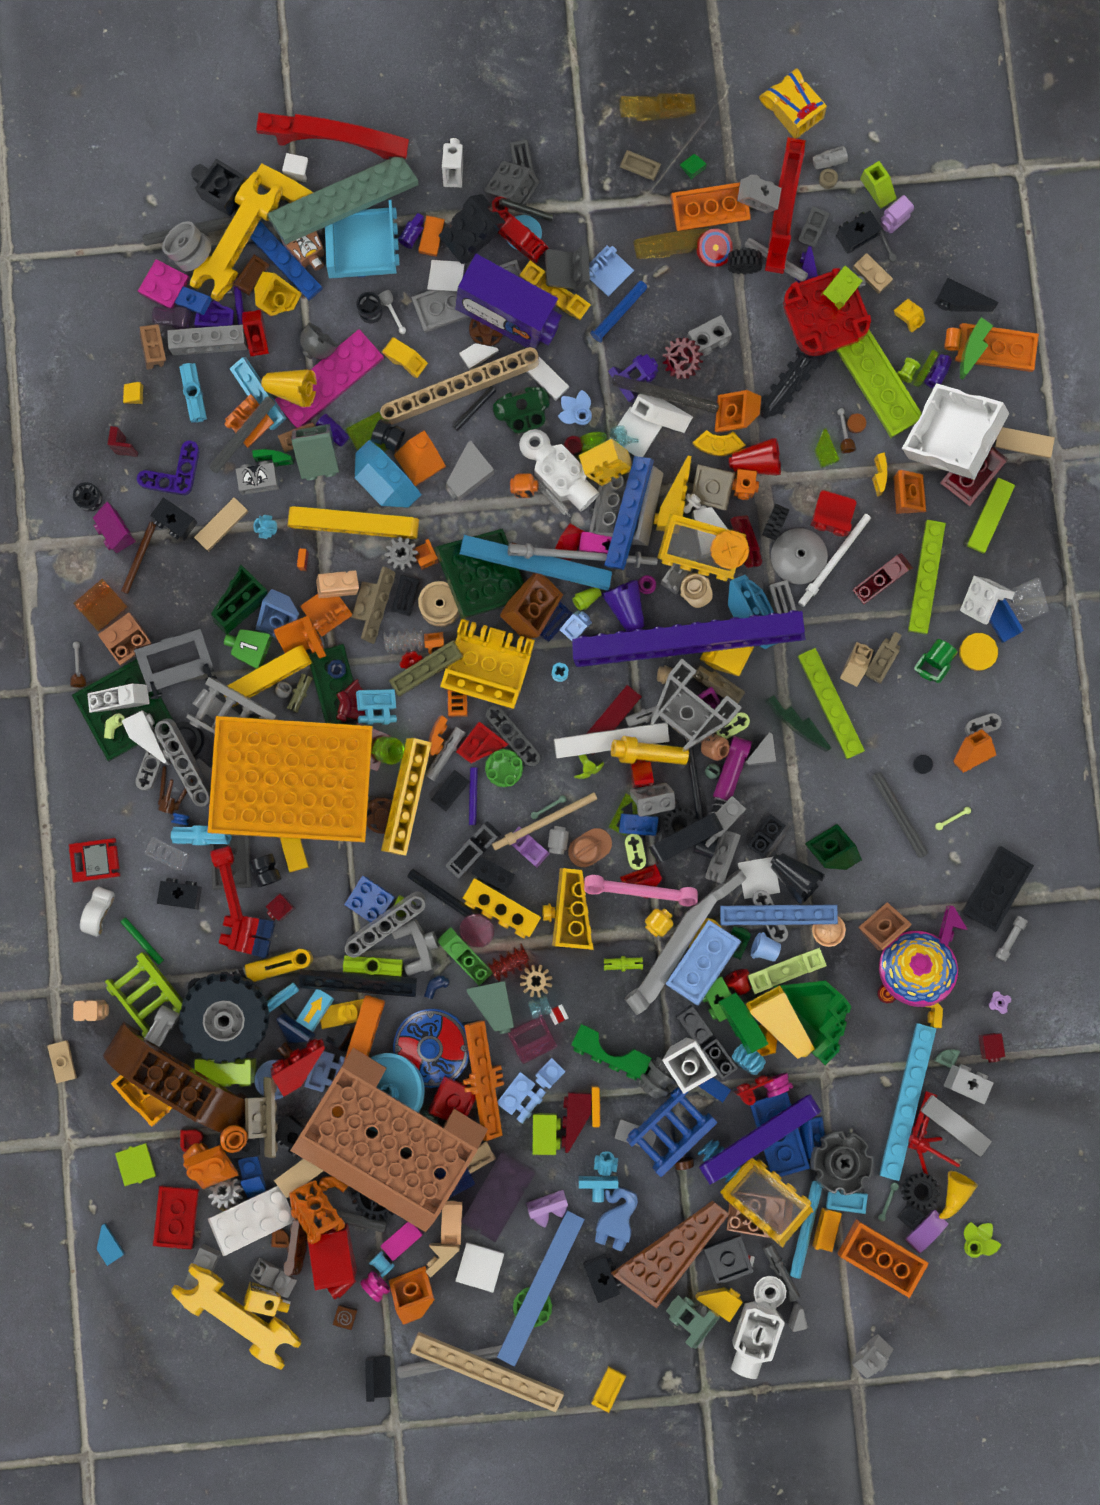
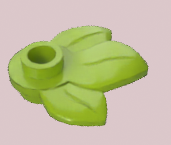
[964,1222,1001,1258]

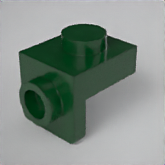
[731,926,752,960]

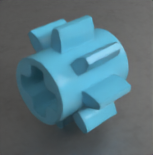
[253,515,277,539]
[594,1151,618,1176]

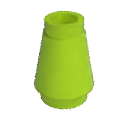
[572,587,602,611]

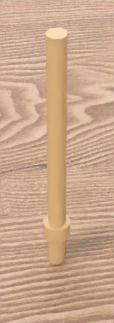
[492,793,597,851]

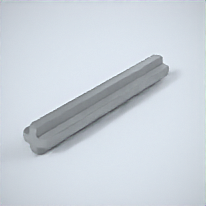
[745,238,808,282]

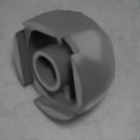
[300,322,337,360]

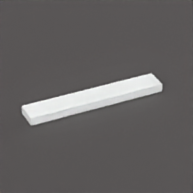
[554,722,670,758]

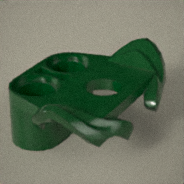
[493,387,550,434]

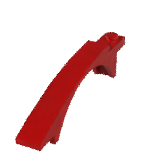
[256,112,409,159]
[765,137,806,274]

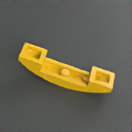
[519,260,591,320]

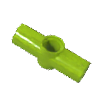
[343,955,403,976]

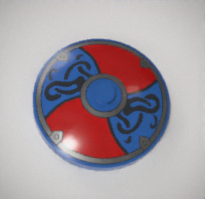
[393,1008,470,1088]

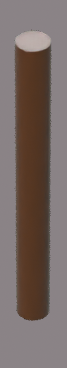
[121,522,156,594]

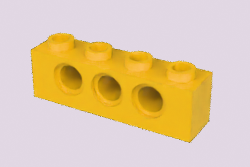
[463,878,541,939]

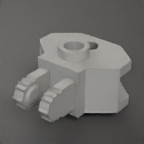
[852,1334,894,1378]

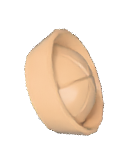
[812,916,846,947]

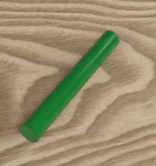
[120,917,164,965]

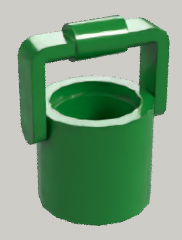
[914,639,958,683]

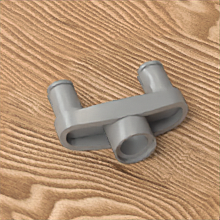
[392,918,439,976]

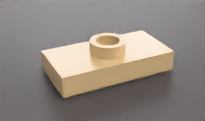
[48,1040,77,1084]
[461,1141,496,1178]

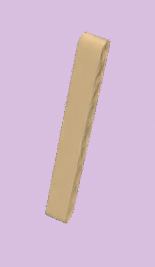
[380,347,539,425]

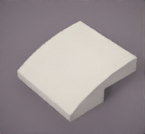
[609,406,662,457]

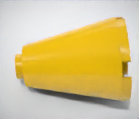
[261,369,317,408]

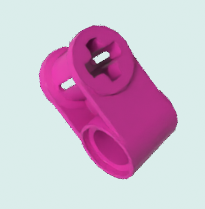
[579,532,612,554]

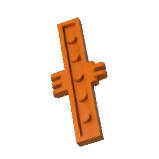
[463,1020,504,1141]

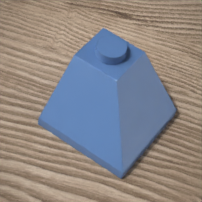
[255,589,299,639]

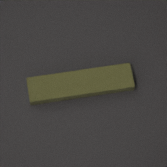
[389,640,463,697]

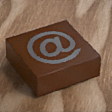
[333,1304,357,1330]

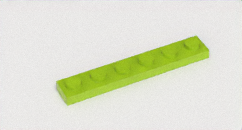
[908,520,946,635]
[797,648,865,760]

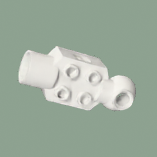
[519,429,599,512]
[731,1276,786,1379]

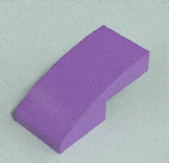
[512,827,550,868]
[905,1210,948,1254]

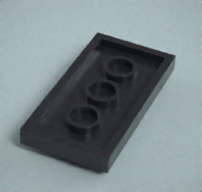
[961,846,1034,932]

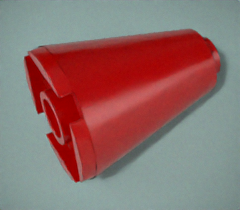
[729,438,781,476]

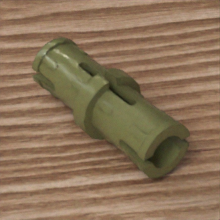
[287,674,313,713]

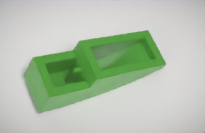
[960,317,993,380]

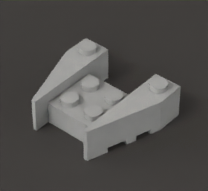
[650,659,742,752]

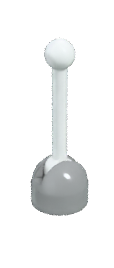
[378,290,406,334]

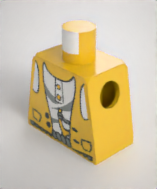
[244,1282,291,1317]

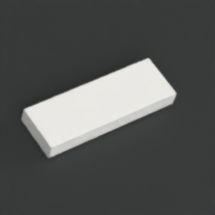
[525,355,569,401]

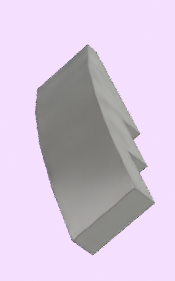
[920,1095,992,1157]

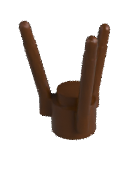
[158,766,193,814]

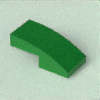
[252,449,294,467]

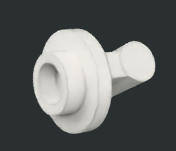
[684,494,701,513]

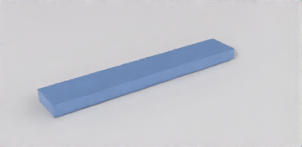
[720,905,838,925]

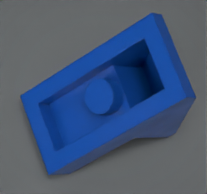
[238,1156,267,1198]

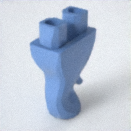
[595,1186,638,1251]

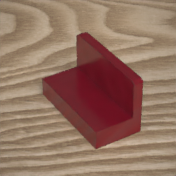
[107,426,138,457]

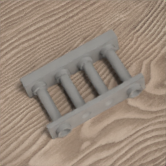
[186,677,279,734]

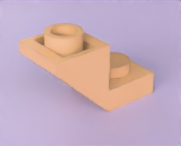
[441,1201,462,1245]

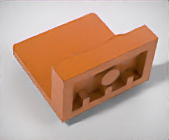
[273,615,326,659]

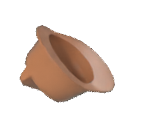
[568,828,612,867]

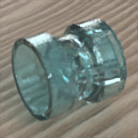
[528,995,552,1019]

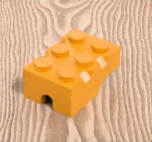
[111,1075,173,1127]

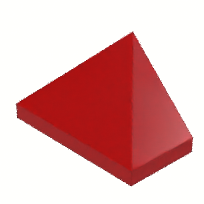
[555,523,585,561]
[620,864,662,899]

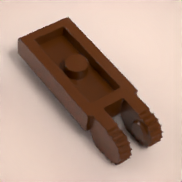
[283,1219,307,1276]

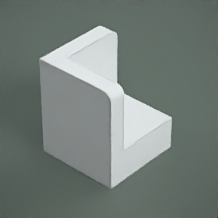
[282,153,308,182]

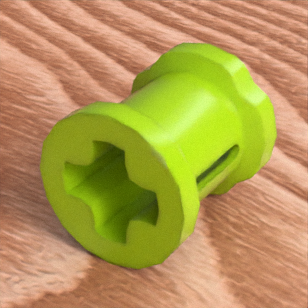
[897,358,920,383]

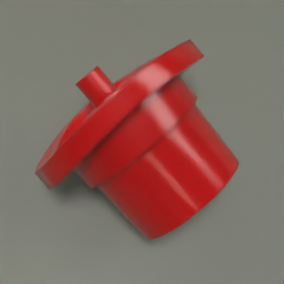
[724,969,751,995]

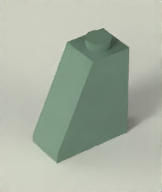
[466,981,514,1034]

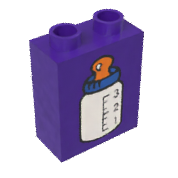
[455,254,562,349]

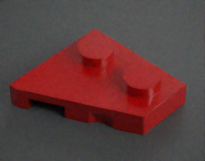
[456,722,508,763]

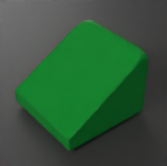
[680,154,706,180]

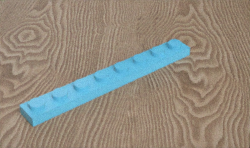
[879,1023,937,1181]

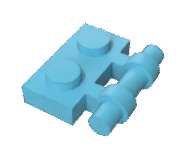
[356,689,397,725]

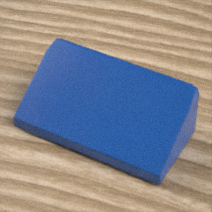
[799,1116,825,1159]

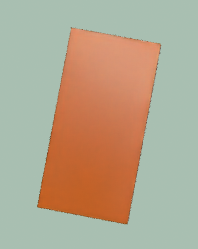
[418,216,445,257]

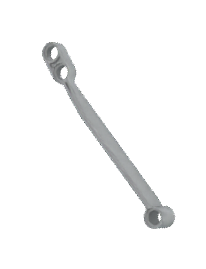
[624,869,747,1015]

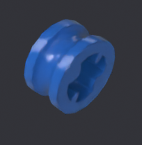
[171,813,190,826]

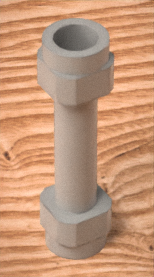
[995,916,1028,962]

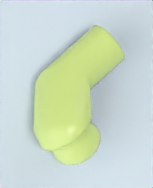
[104,714,125,739]

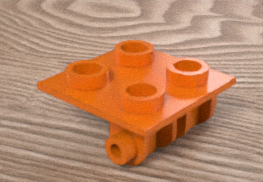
[224,394,274,448]
[300,594,352,637]

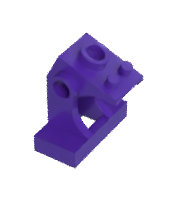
[608,354,658,403]

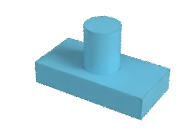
[579,1176,618,1202]

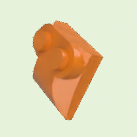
[184,1145,238,1189]

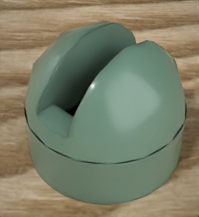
[705,764,721,779]

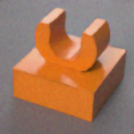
[424,632,444,654]

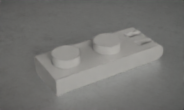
[706,831,741,884]

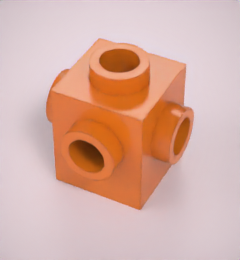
[732,469,759,500]

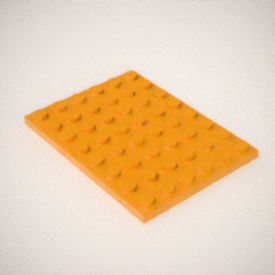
[207,716,373,843]

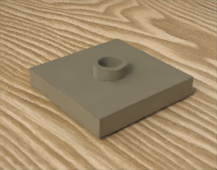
[691,464,735,510]

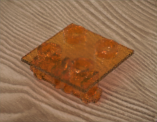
[74,579,127,632]

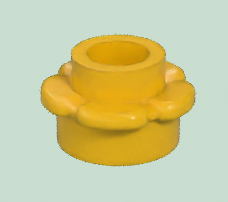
[542,903,555,922]

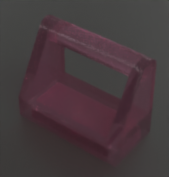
[508,1015,558,1064]

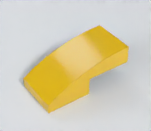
[872,452,887,496]

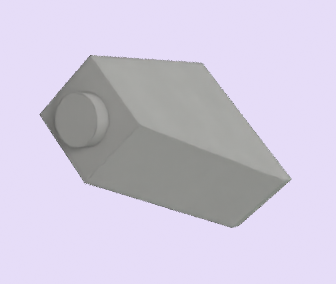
[446,441,494,501]

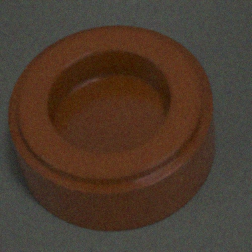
[674,1157,694,1170]

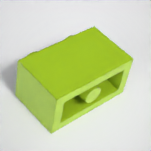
[533,1113,560,1155]

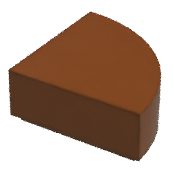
[271,1228,290,1248]

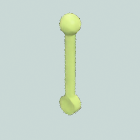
[935,807,971,830]

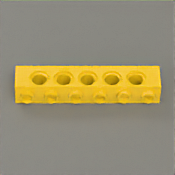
[381,738,431,856]

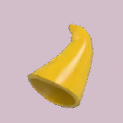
[939,1171,978,1219]

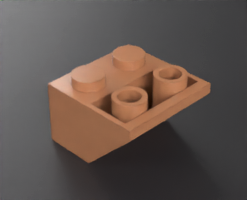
[98,613,151,666]

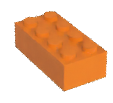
[837,1219,929,1298]

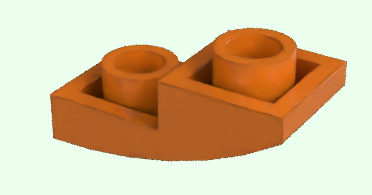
[428,716,448,757]

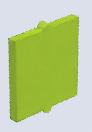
[115,1143,156,1186]

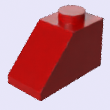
[242,310,269,357]
[630,760,654,788]

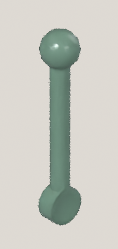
[531,795,567,819]
[878,1183,899,1222]

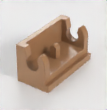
[140,324,166,370]

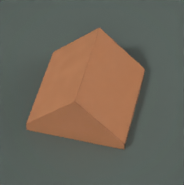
[858,902,912,950]

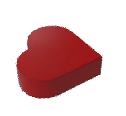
[180,1129,204,1152]

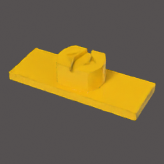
[320,997,376,1029]

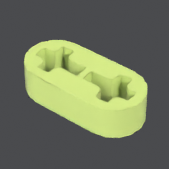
[716,712,750,739]
[625,834,646,870]

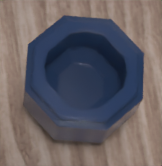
[328,660,346,679]

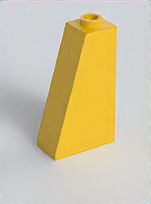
[746,985,815,1059]

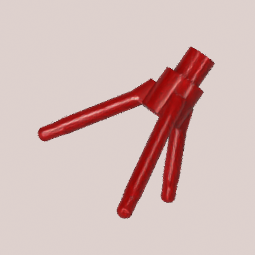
[909,1135,960,1175]

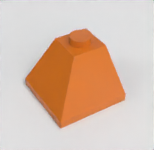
[715,390,761,433]
[394,430,446,486]
[389,1266,435,1325]

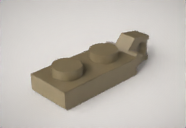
[864,632,902,684]
[693,665,745,704]

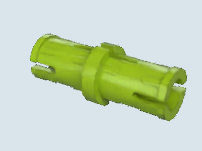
[604,956,643,972]

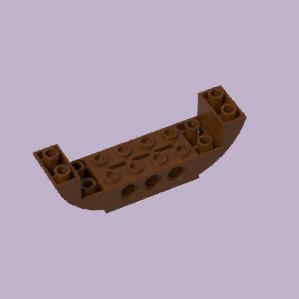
[103,1022,249,1133]

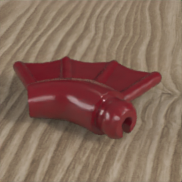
[336,679,365,722]

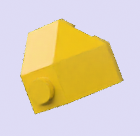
[254,272,302,316]

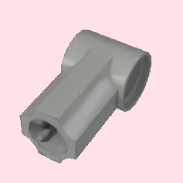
[145,1005,179,1048]

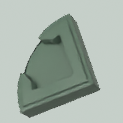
[934,1049,960,1068]

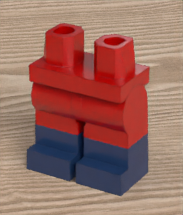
[219,916,276,958]

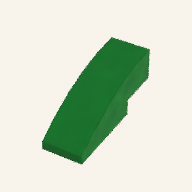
[718,993,769,1054]

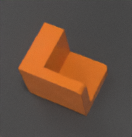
[413,539,439,570]

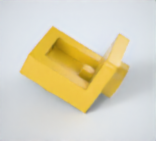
[894,299,925,332]

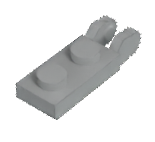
[705,796,746,847]

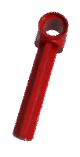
[210,846,243,922]

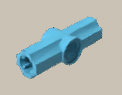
[179,363,207,423]
[171,826,232,845]

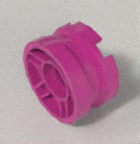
[763,1072,793,1098]
[360,1271,390,1302]

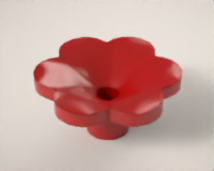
[399,651,423,670]

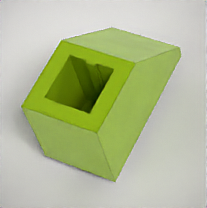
[860,161,897,209]

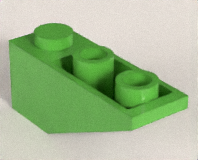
[437,927,493,986]

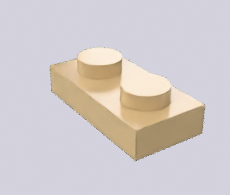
[853,253,893,294]

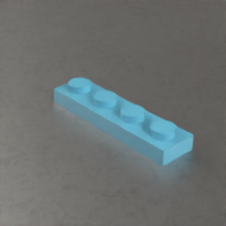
[229,357,287,430]

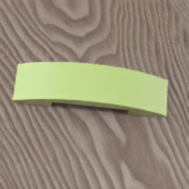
[748,948,827,994]

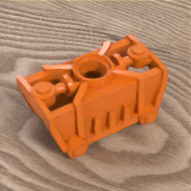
[289,1180,345,1244]

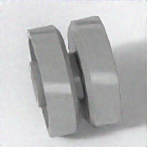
[162,221,212,272]

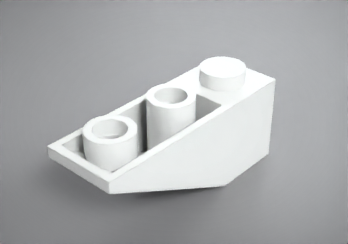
[630,388,693,433]
[88,684,149,713]
[122,711,171,766]

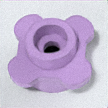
[989,991,1011,1014]

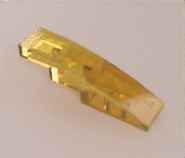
[633,228,709,259]

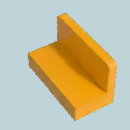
[812,1207,842,1252]

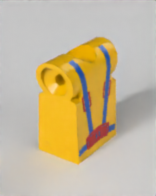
[759,68,827,139]

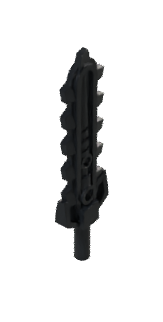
[761,347,828,420]

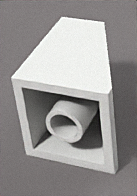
[662,1037,717,1094]

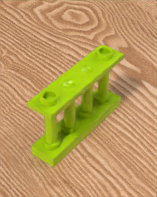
[105,952,183,1038]

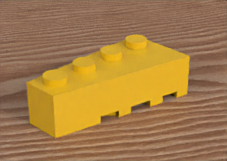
[552,868,594,950]

